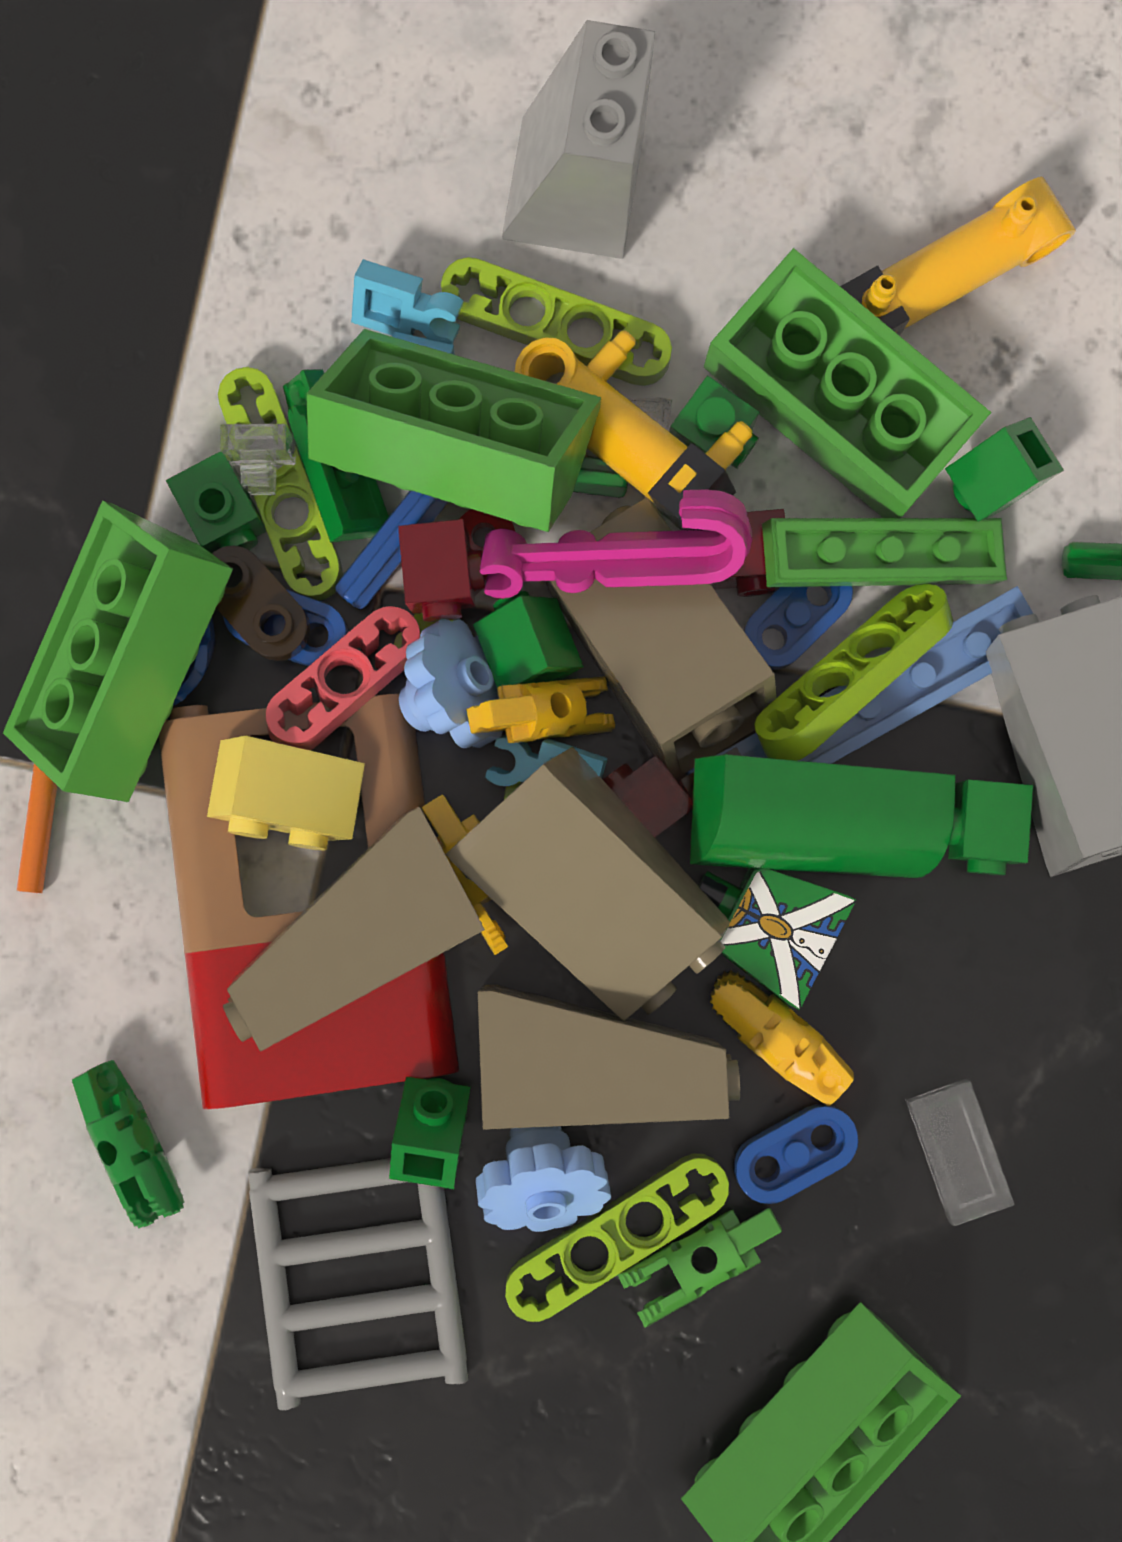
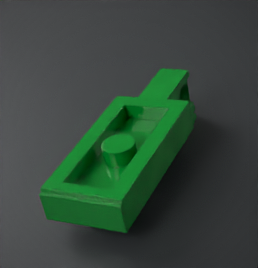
[283,369,389,543]

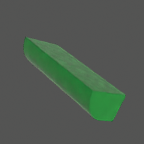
[690,754,955,878]

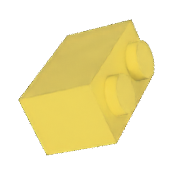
[207,736,365,851]

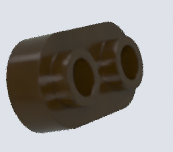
[212,546,310,661]

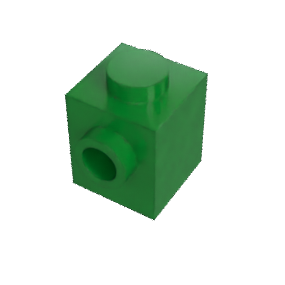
[669,375,760,469]
[945,417,1064,522]
[166,451,267,554]
[473,591,584,688]
[948,779,1033,875]
[389,1076,471,1189]

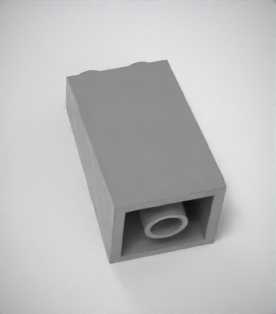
[502,20,655,259]
[986,595,1122,877]

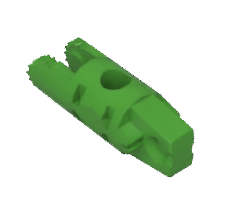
[617,1208,782,1328]

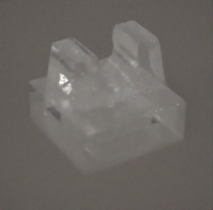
[220,424,296,495]

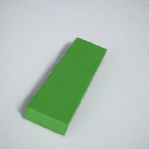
[762,518,1007,587]

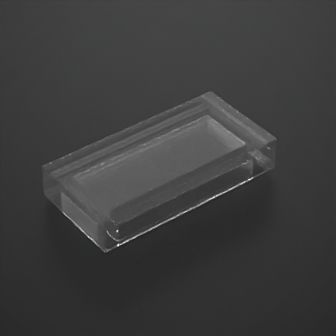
[906,1079,1015,1226]

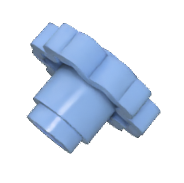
[399,619,503,748]
[476,1126,611,1232]

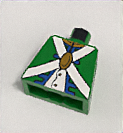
[698,868,856,1010]

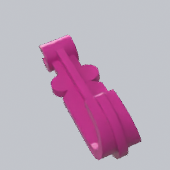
[480,490,752,599]

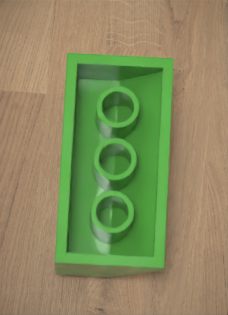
[703,248,992,518]
[307,329,601,532]
[3,500,233,802]
[681,1302,961,1542]

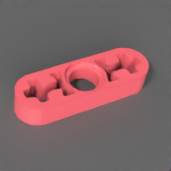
[266,606,420,750]

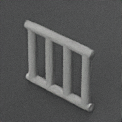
[248,1158,468,1410]

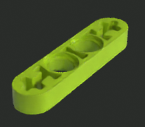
[441,257,672,386]
[218,367,343,601]
[754,584,954,761]
[505,1154,729,1322]

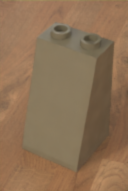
[545,497,776,786]
[446,747,730,1021]
[223,807,485,1052]
[478,984,740,1129]

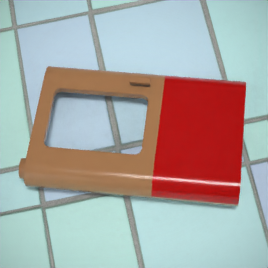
[159,694,459,1109]

